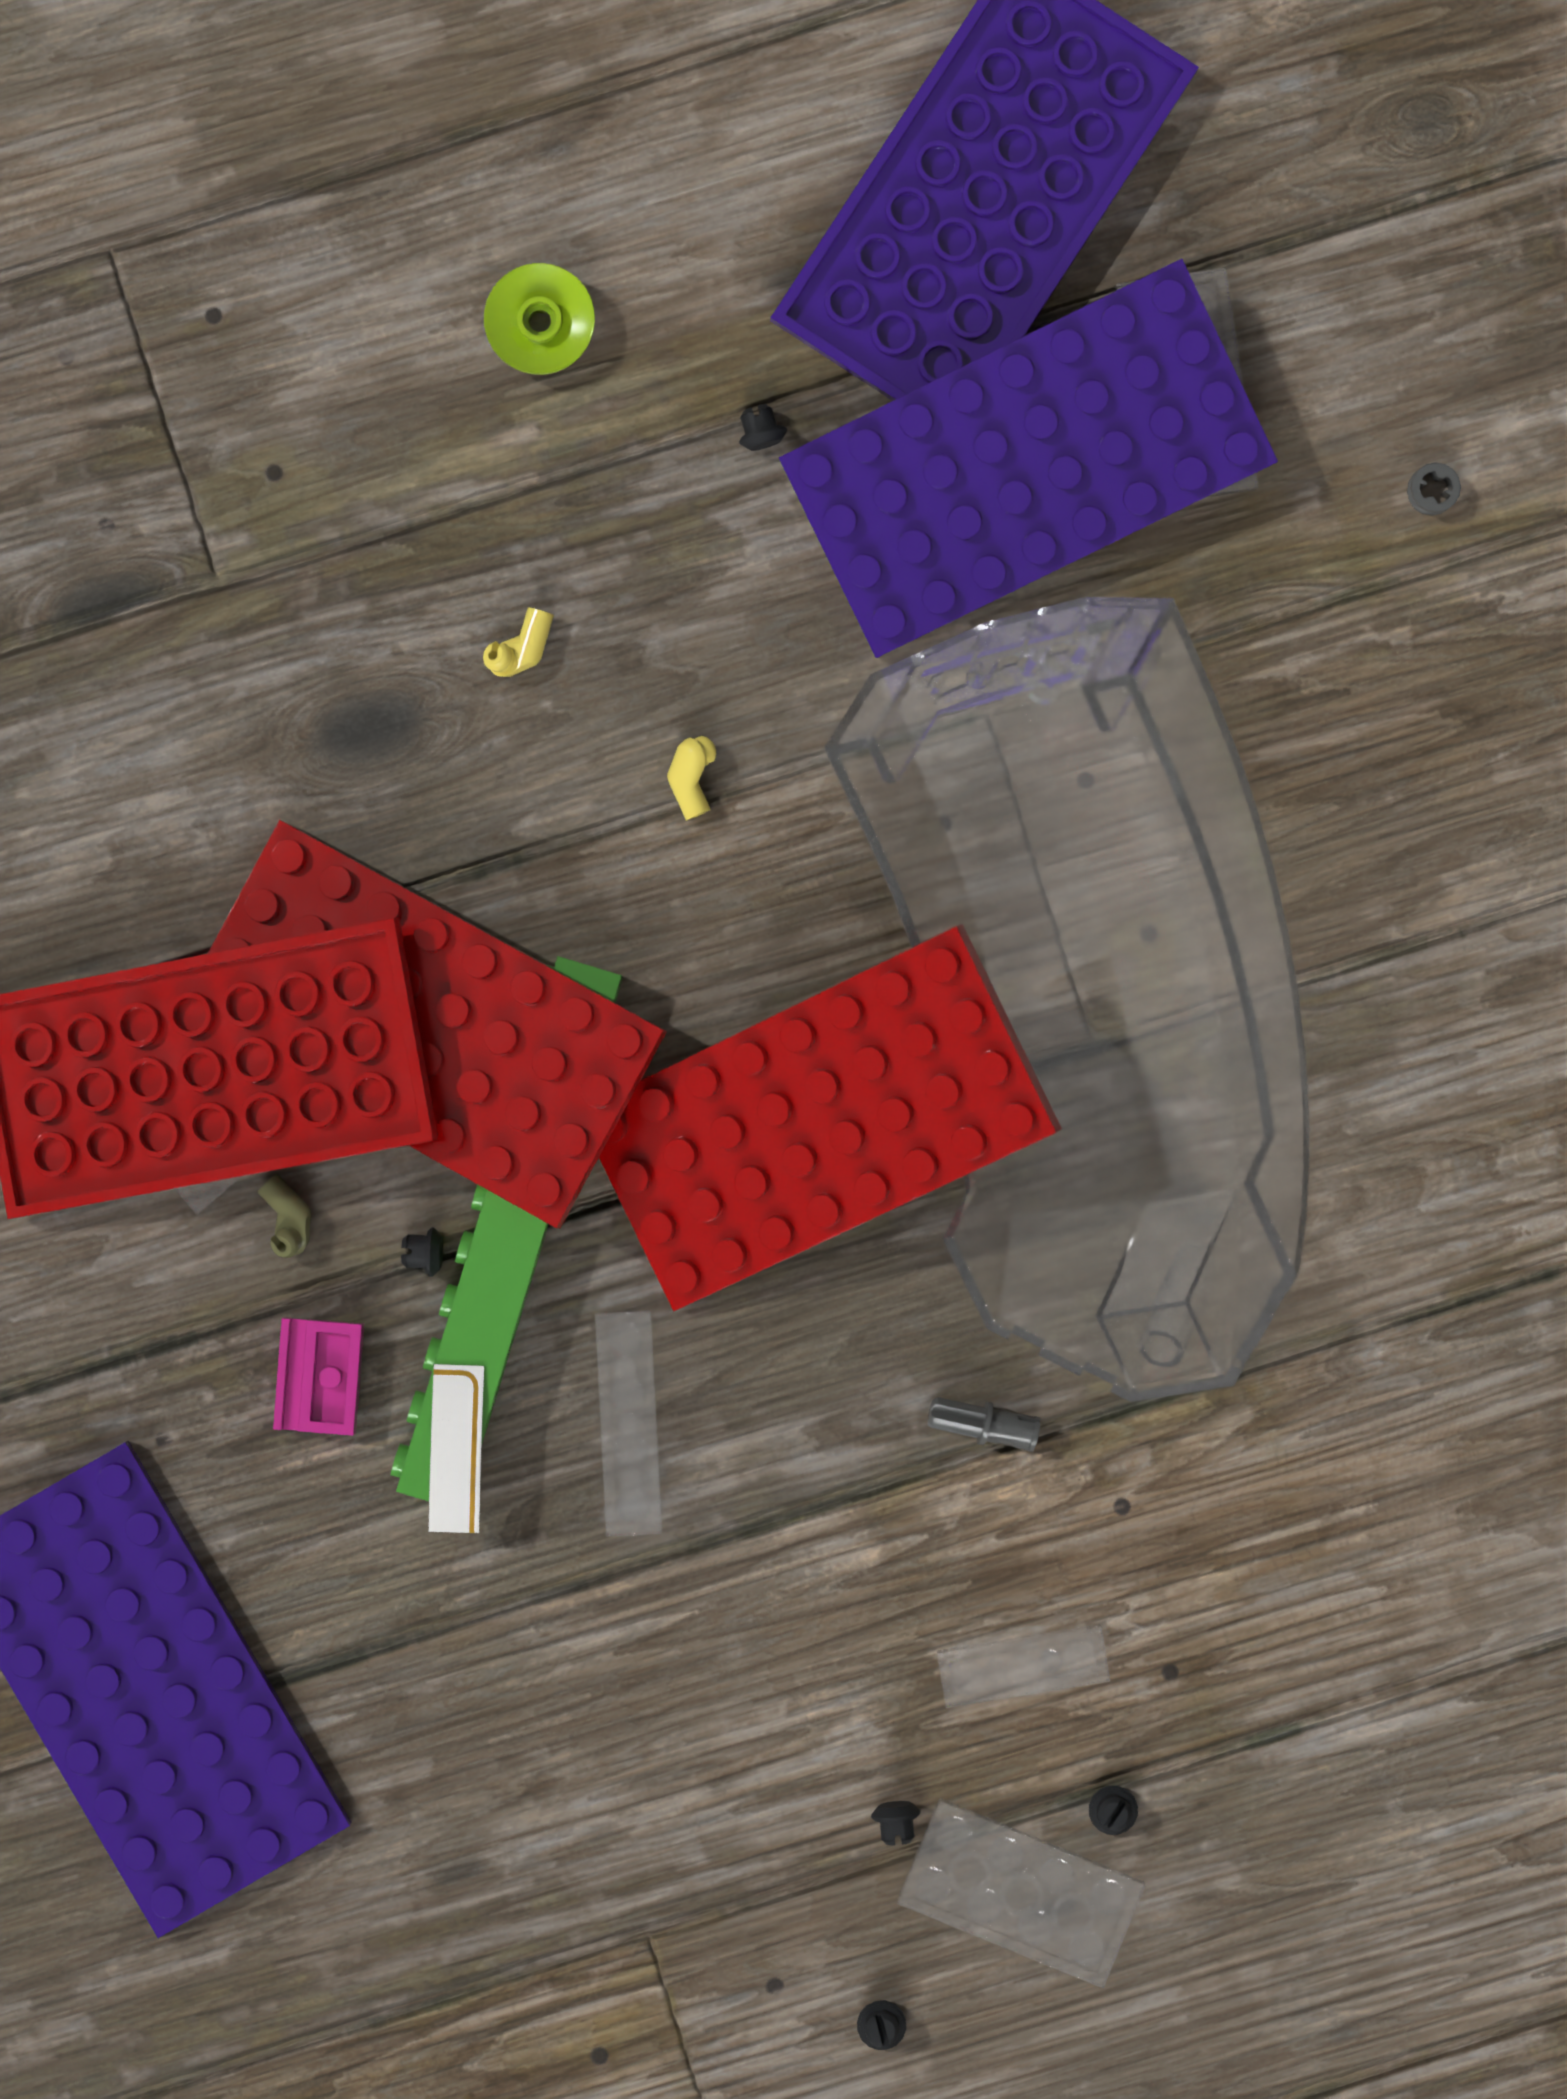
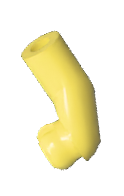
[667,736,716,821]

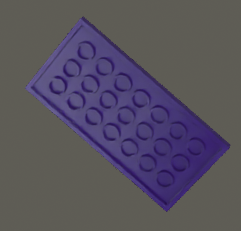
[770,0,1199,401]
[778,258,1278,658]
[0,1441,352,1938]

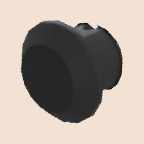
[739,404,787,451]
[401,1227,443,1277]
[1089,1785,1138,1835]
[871,1801,921,1846]
[857,2000,906,2050]

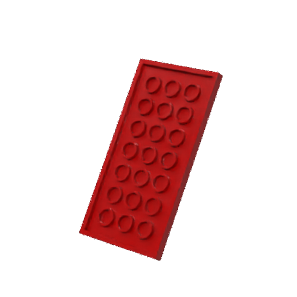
[208,820,667,1229]
[0,918,439,1219]
[599,923,1062,1312]

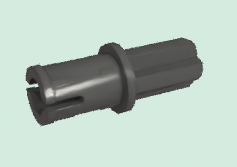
[928,1397,1041,1452]

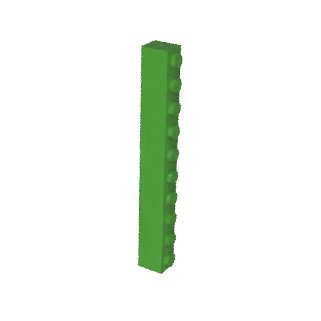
[390,956,623,1501]

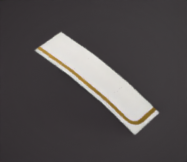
[429,1364,484,1533]

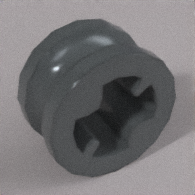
[1407,462,1461,516]

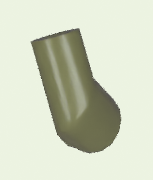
[257,1173,312,1258]

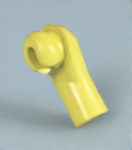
[483,607,554,677]

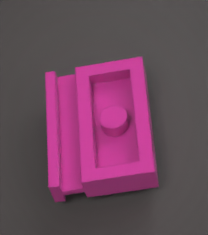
[273,1317,364,1436]

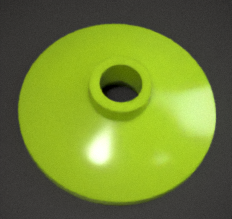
[484,263,595,375]

